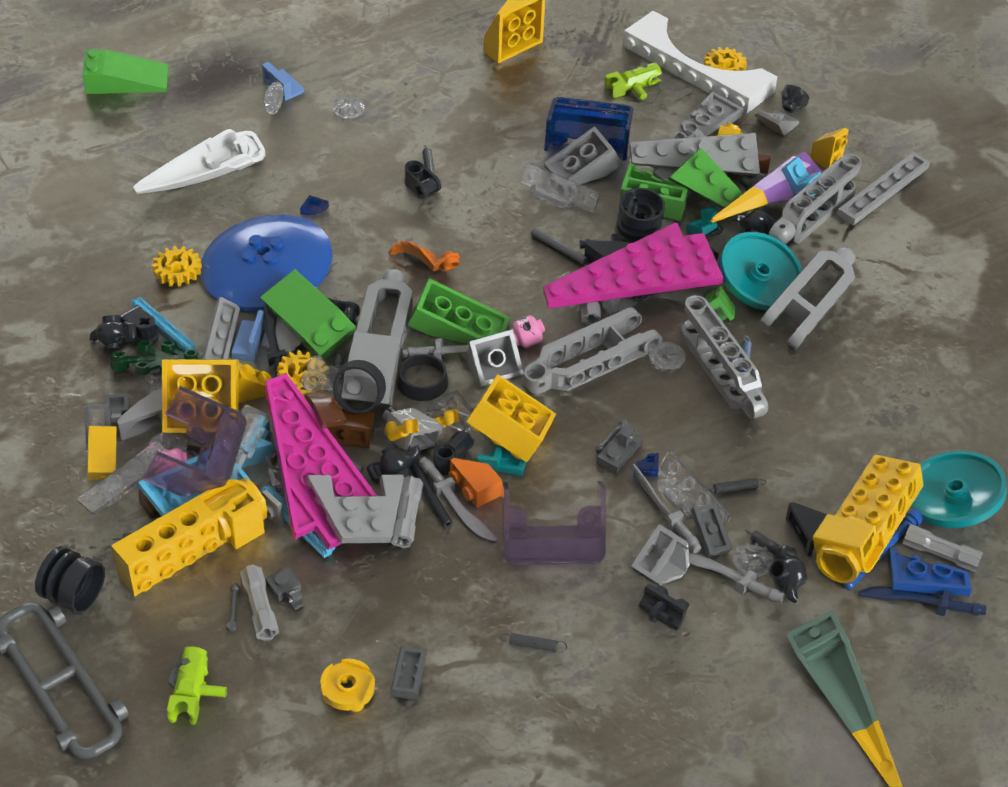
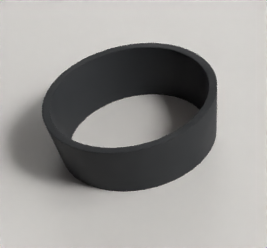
[397,354,448,401]
[333,360,386,413]

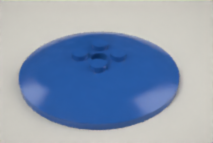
[201,214,333,311]

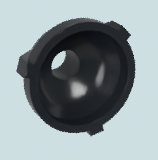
[781,84,810,113]

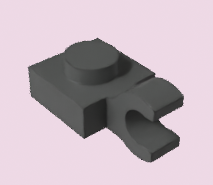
[104,393,130,433]
[265,567,304,610]

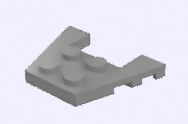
[307,475,404,544]

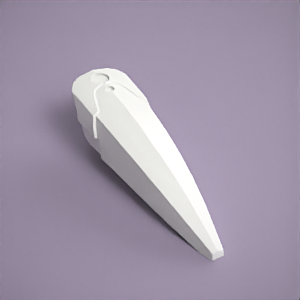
[133,129,265,194]

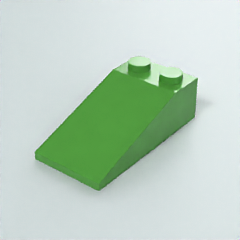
[82,49,169,94]
[260,269,356,362]
[408,278,510,344]

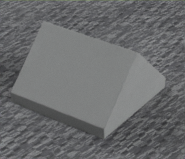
[468,329,524,387]

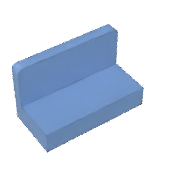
[262,62,304,101]
[232,310,265,362]

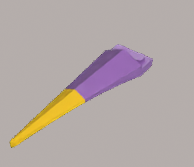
[711,151,824,222]

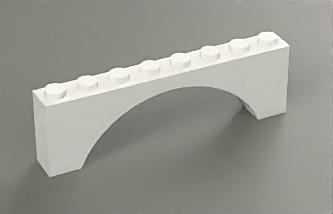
[623,11,777,114]

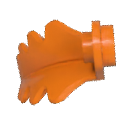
[388,240,460,271]

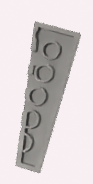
[669,92,744,139]
[629,133,760,176]

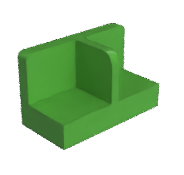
[700,285,735,321]

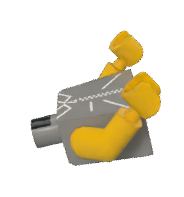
[383,407,459,451]

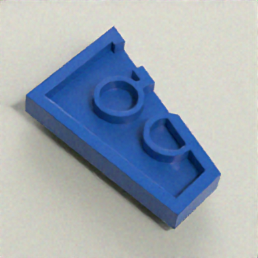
[888,548,972,597]

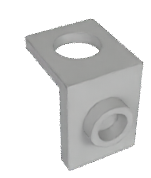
[262,490,287,527]

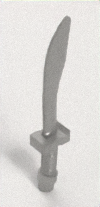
[402,338,468,361]
[418,457,497,542]
[632,464,702,553]
[689,551,785,603]

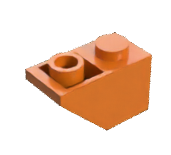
[449,458,502,508]

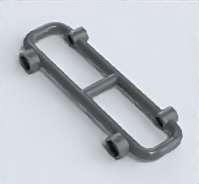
[0,603,129,759]

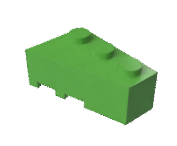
[667,148,743,210]
[619,163,688,221]

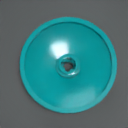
[719,232,803,311]
[911,451,1007,528]

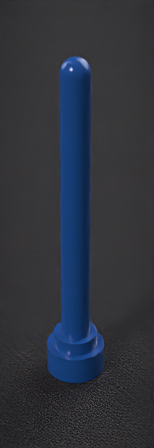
[844,507,924,589]

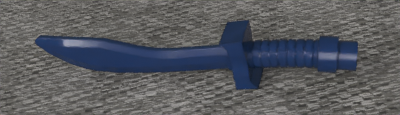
[858,586,986,616]

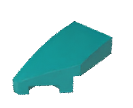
[686,206,717,235]
[477,446,526,476]

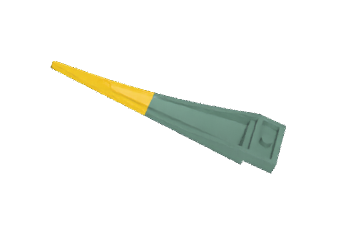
[786,609,902,787]

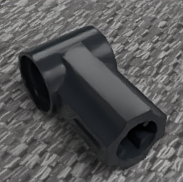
[433,430,474,476]

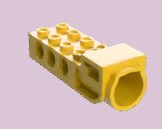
[813,454,923,583]
[111,477,267,596]

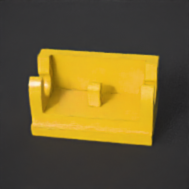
[87,426,117,481]

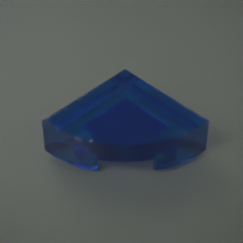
[300,195,329,215]
[633,453,659,477]

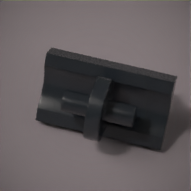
[638,583,689,630]

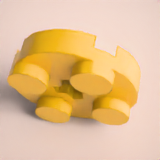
[320,659,375,712]

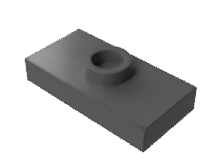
[390,646,427,700]

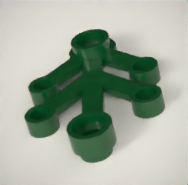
[110,340,202,375]

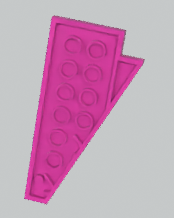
[543,223,723,309]
[265,373,377,550]

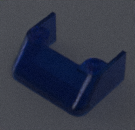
[544,97,634,160]

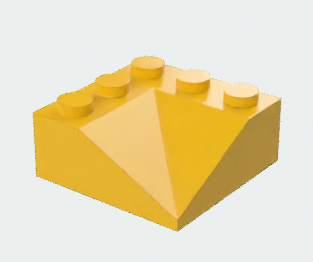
[483,0,545,63]
[162,359,239,433]
[466,374,556,463]

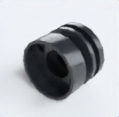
[616,188,665,242]
[35,546,105,614]

